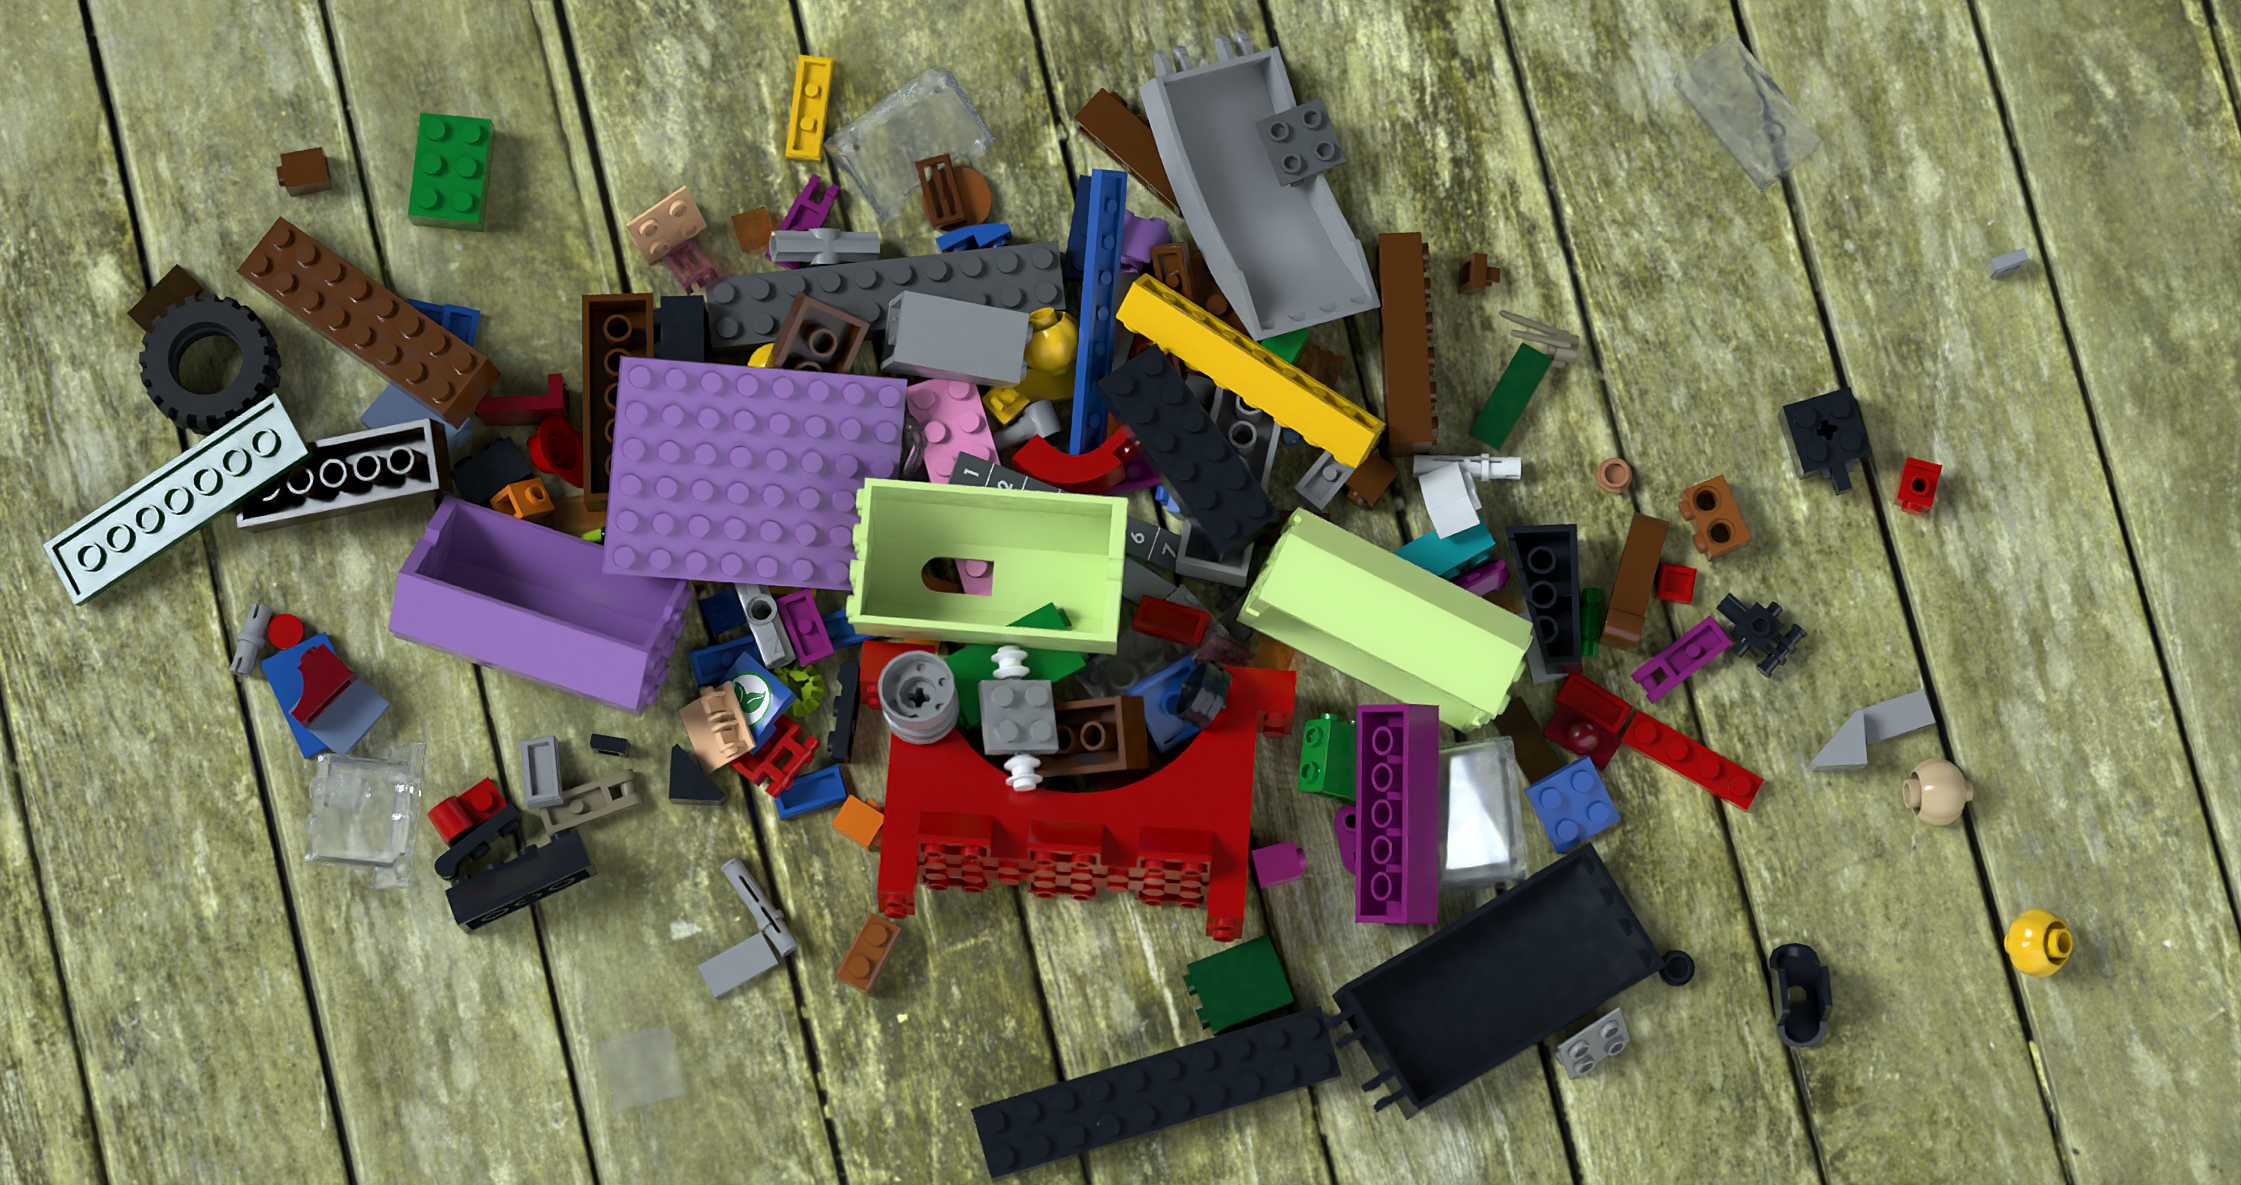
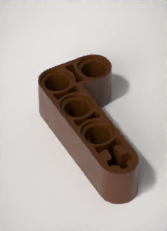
[1598,512,1669,653]

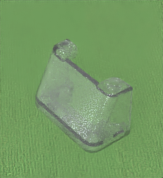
[823,65,996,221]
[1438,736,1527,893]

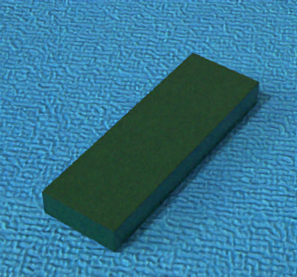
[1468,342,1553,452]

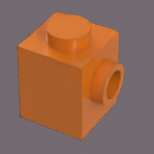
[489,477,555,524]
[831,794,884,852]

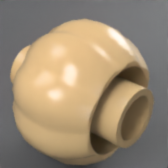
[1903,758,1973,826]

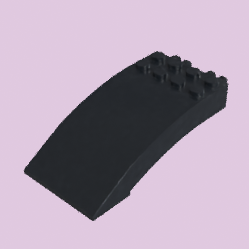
[1323,842,1666,1121]

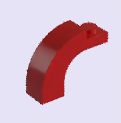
[1012,427,1138,495]

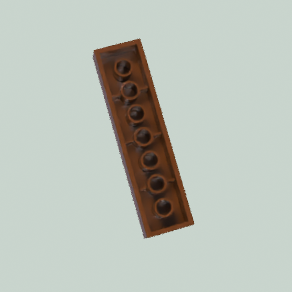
[236,216,501,430]

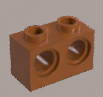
[1678,474,1751,562]

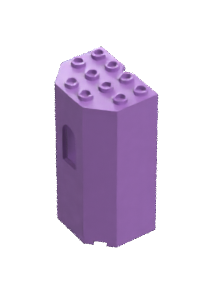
[389,495,693,718]

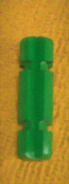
[1581,588,1602,658]

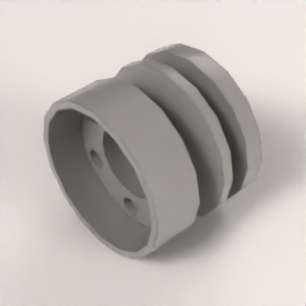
[878,651,960,745]

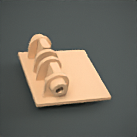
[626,185,707,265]
[679,681,756,775]

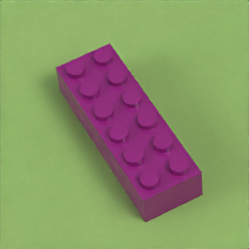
[1355,704,1439,924]

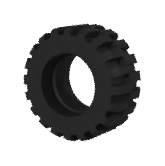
[139,294,282,435]

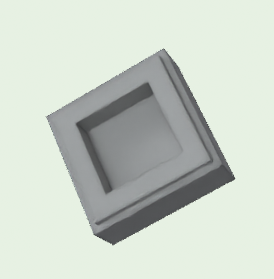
[1986,248,2029,279]

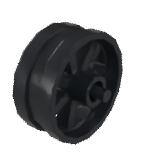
[1175,660,1232,730]

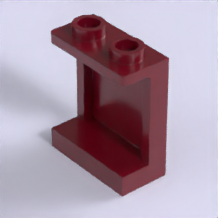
[475,373,570,427]

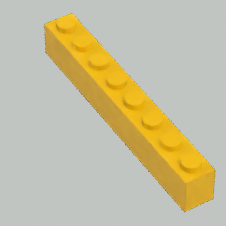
[1115,273,1386,469]

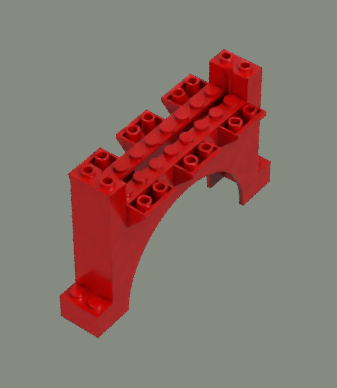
[860,640,1297,943]

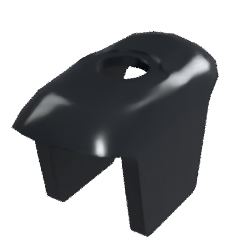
[1769,943,1833,1048]

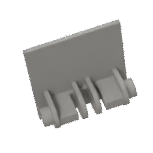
[1554,1007,1630,1080]

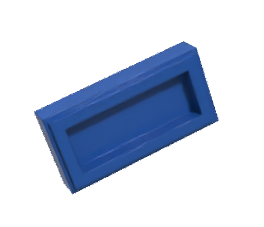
[774,764,849,820]

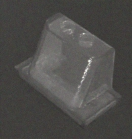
[305,742,427,892]

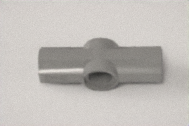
[769,228,880,265]
[733,582,796,669]

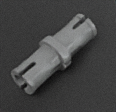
[229,603,273,678]

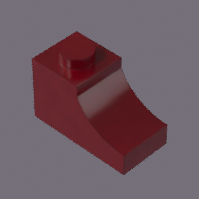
[291,643,357,729]

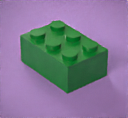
[408,112,496,232]

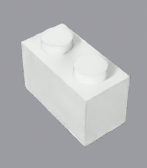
[1418,461,1482,539]

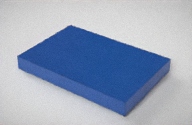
[260,632,338,760]

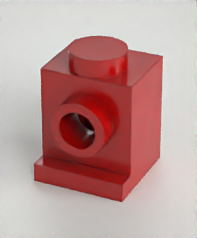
[1893,457,1942,515]

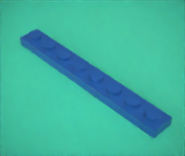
[1069,169,1128,455]

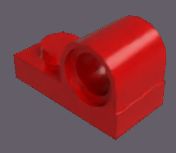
[427,777,507,848]

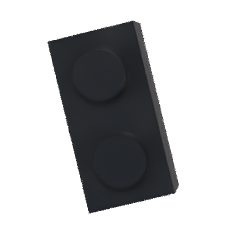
[451,436,535,508]

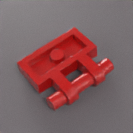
[729,714,821,800]

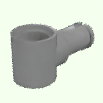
[991,399,1065,454]

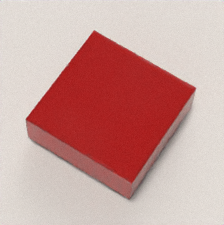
[1655,562,1697,605]

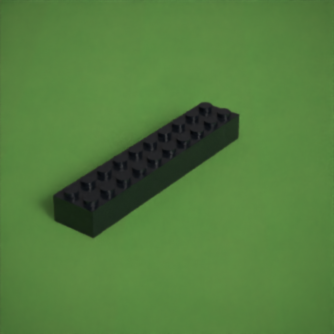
[971,1006,1342,1182]

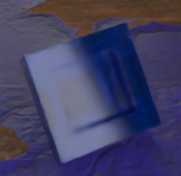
[700,588,747,636]

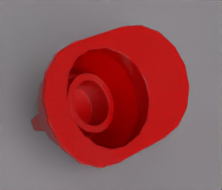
[526,415,584,489]

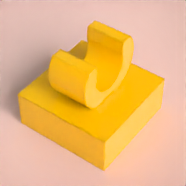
[981,386,1031,428]

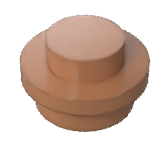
[1596,458,1632,494]

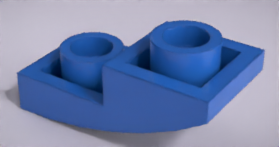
[935,223,1012,253]

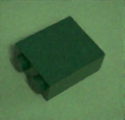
[1182,934,1294,1036]

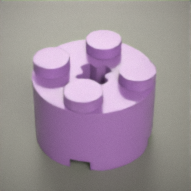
[1120,209,1172,279]

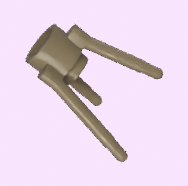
[1499,310,1579,369]

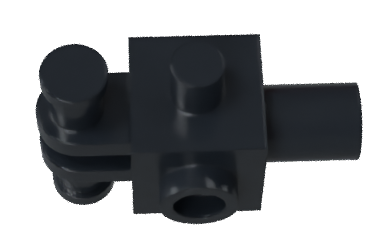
[1716,592,1807,678]

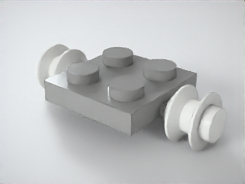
[977,646,1059,791]

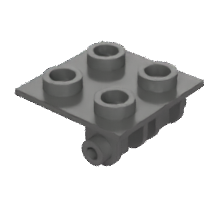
[1255,97,1347,187]

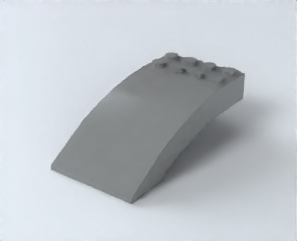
[1138,30,1381,342]

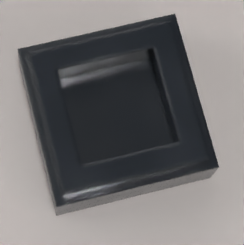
[590,733,631,758]

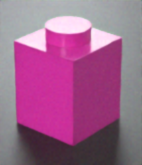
[1250,840,1307,890]

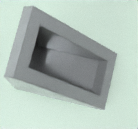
[1807,709,1868,772]

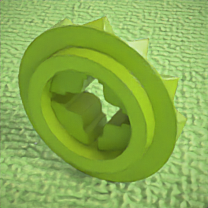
[771,660,824,718]

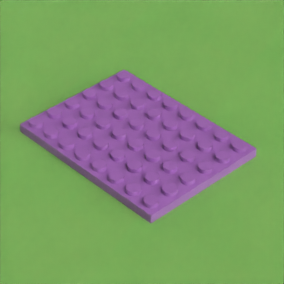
[602,356,907,591]

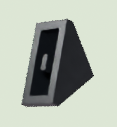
[669,744,727,806]

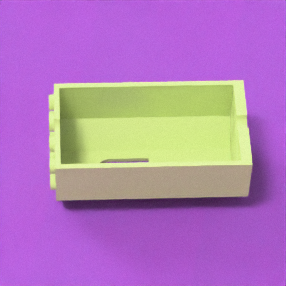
[846,478,1128,654]
[1236,507,1533,734]

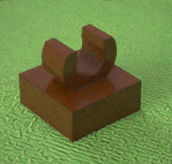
[1458,252,1500,296]

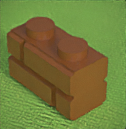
[835,911,903,996]

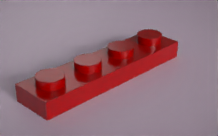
[1620,710,1764,813]

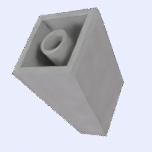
[879,290,1033,389]

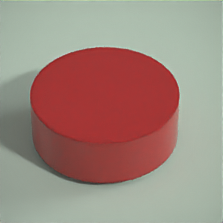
[268,614,305,651]

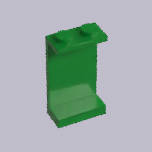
[942,602,1089,731]

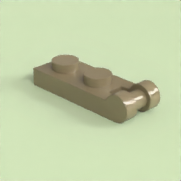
[539,769,644,837]

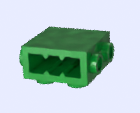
[1297,714,1357,804]

